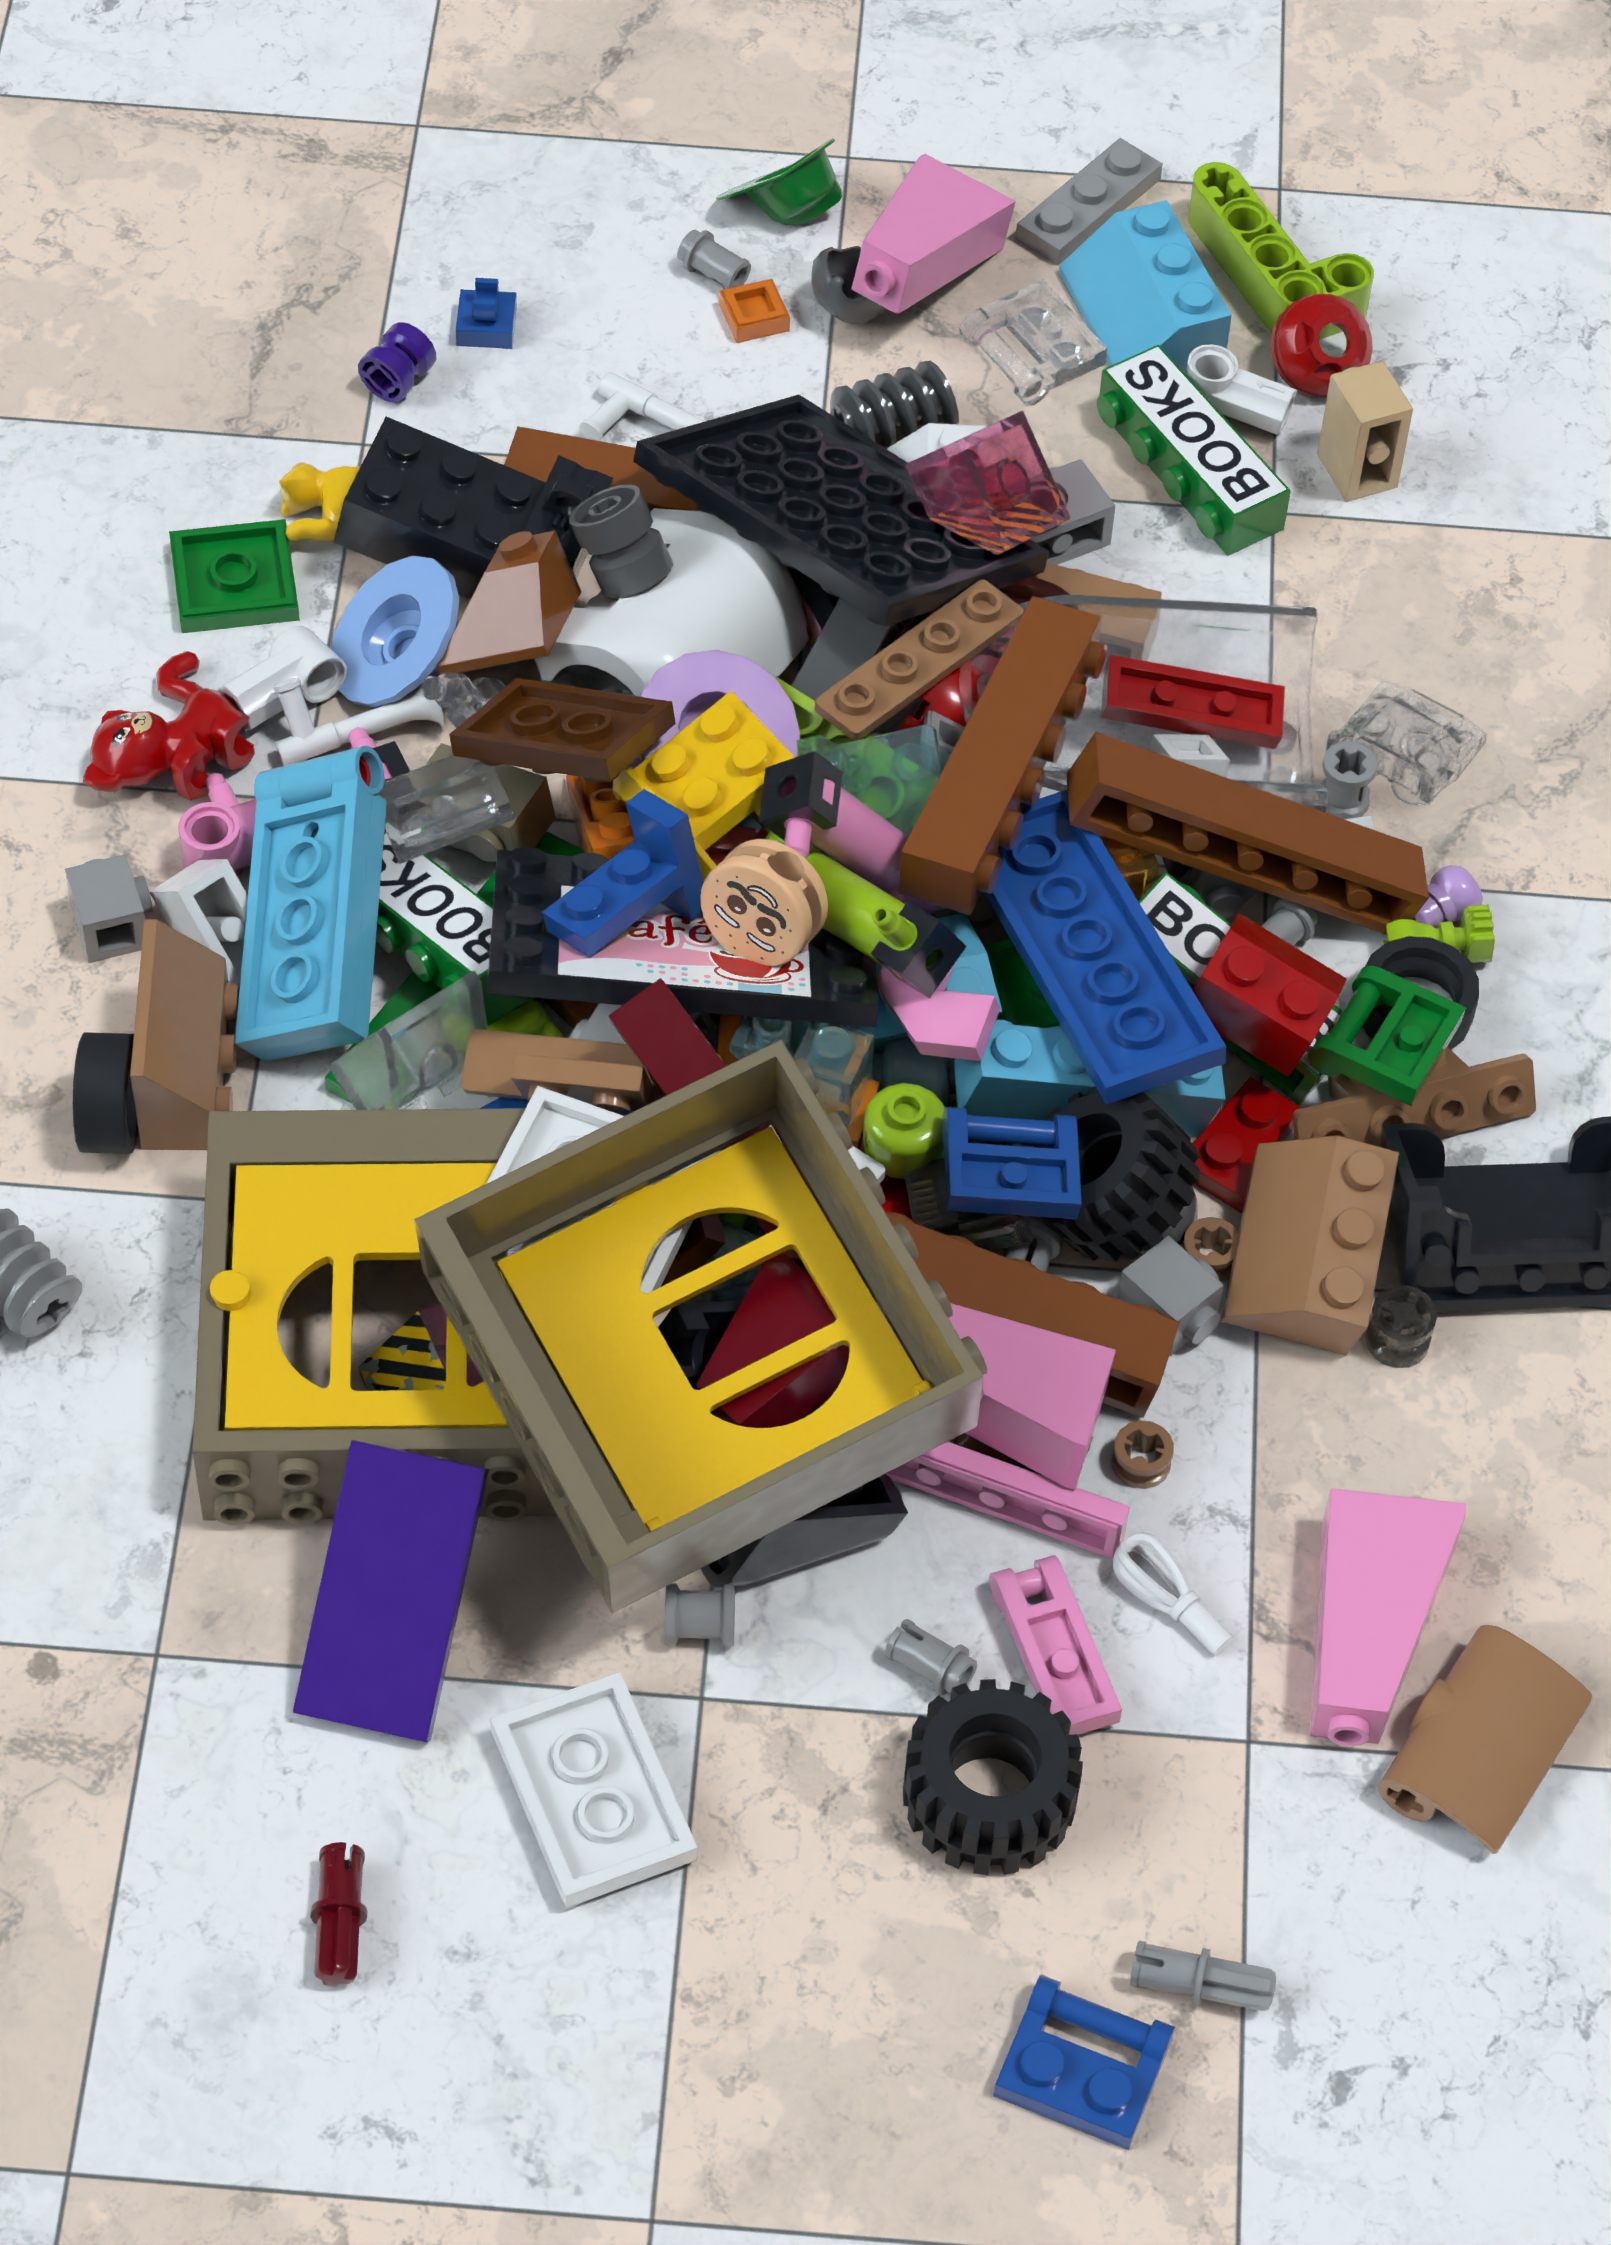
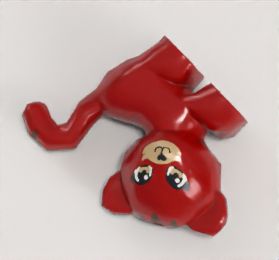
[83,651,255,801]

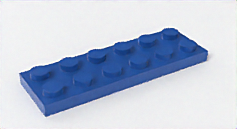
[984,789,1226,1105]

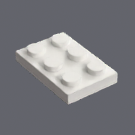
[490,1672,698,1908]

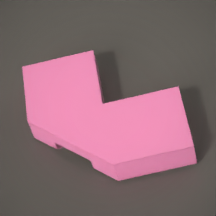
[877,965,1000,1061]

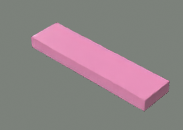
[885,1442,1130,1559]

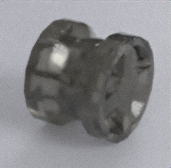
[1365,1286,1437,1368]

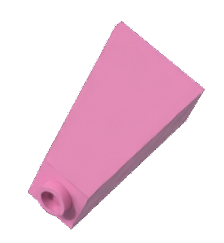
[851,154,1016,314]
[877,1303,1116,1490]
[1310,1488,1466,1746]

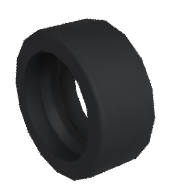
[1362,936,1479,1050]
[73,1032,139,1154]

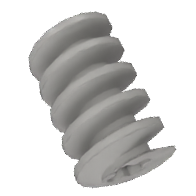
[0,1208,82,1338]

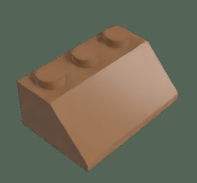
[130,919,240,1150]
[1221,1135,1399,1356]

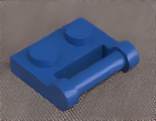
[942,1107,1082,1219]
[993,1974,1175,2150]

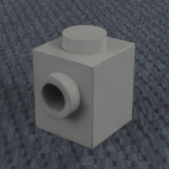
[65,854,153,963]
[1117,1235,1224,1356]

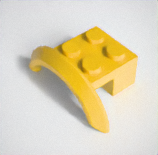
[612,691,795,882]

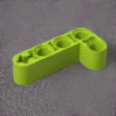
[1188,162,1374,340]

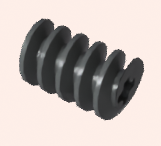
[830,361,959,447]

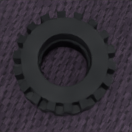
[1034,1086,1200,1262]
[903,1679,1083,1875]

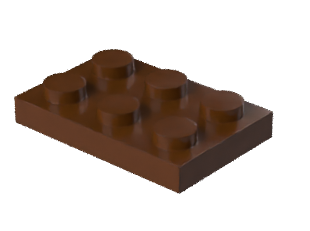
[449,678,676,783]

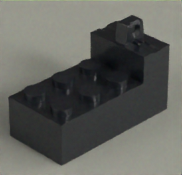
[333,416,613,599]

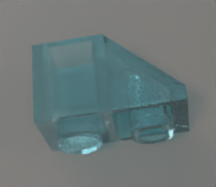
[730,1016,874,1129]

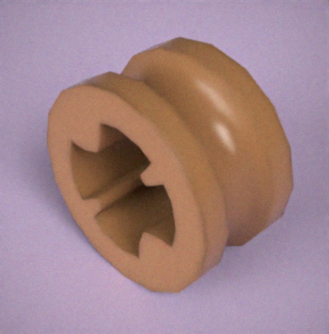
[1182,1217,1239,1282]
[1112,1420,1174,1489]

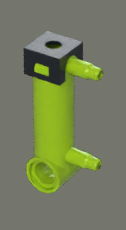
[765,831,967,999]

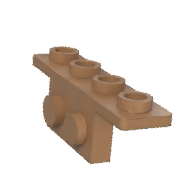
[814,579,1024,741]
[461,1029,723,1115]
[1292,1047,1536,1147]

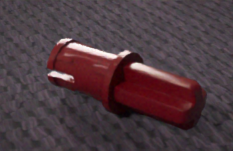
[310,1842,368,1987]

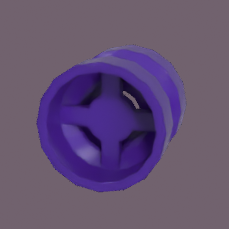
[358,322,437,403]

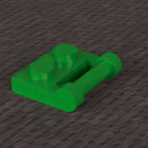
[1308,966,1466,1106]

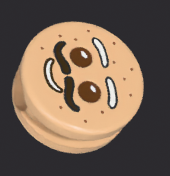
[700,839,828,966]

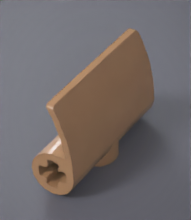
[1378,1625,1592,1854]

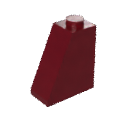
[696,1252,850,1428]

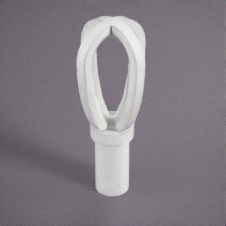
[1113,1532,1234,1656]

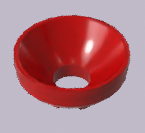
[1271,294,1373,398]

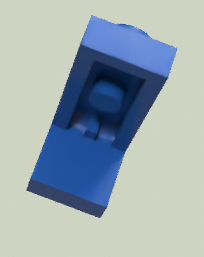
[542,789,704,958]

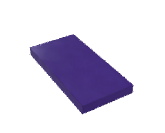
[292,1440,489,1742]

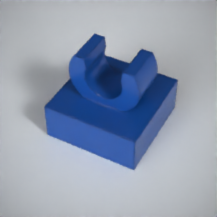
[456,278,517,349]

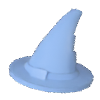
[331,556,483,708]

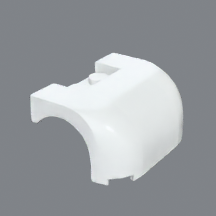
[535,508,809,696]

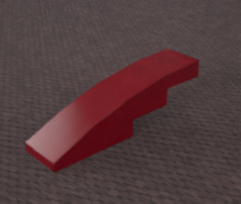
[608,978,807,1235]

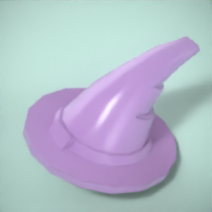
[629,650,800,769]

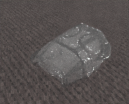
[1326,681,1487,805]

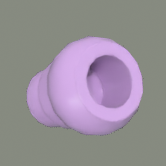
[1412,865,1483,928]

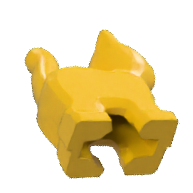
[279,462,361,542]

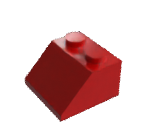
[1192,913,1347,1077]

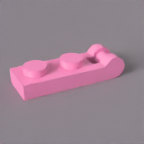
[989,1555,1122,1735]

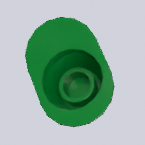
[716,138,842,225]

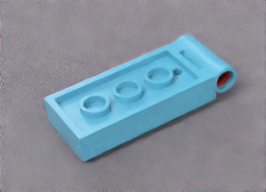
[235,745,387,1062]

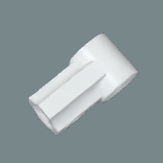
[1185,344,1297,435]
[218,626,347,732]

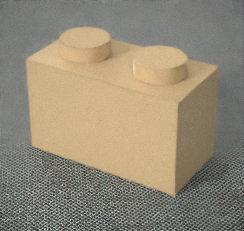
[1317,360,1413,502]

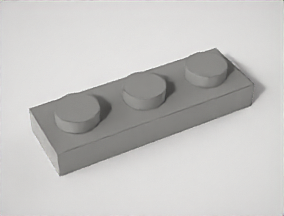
[1015,138,1163,266]

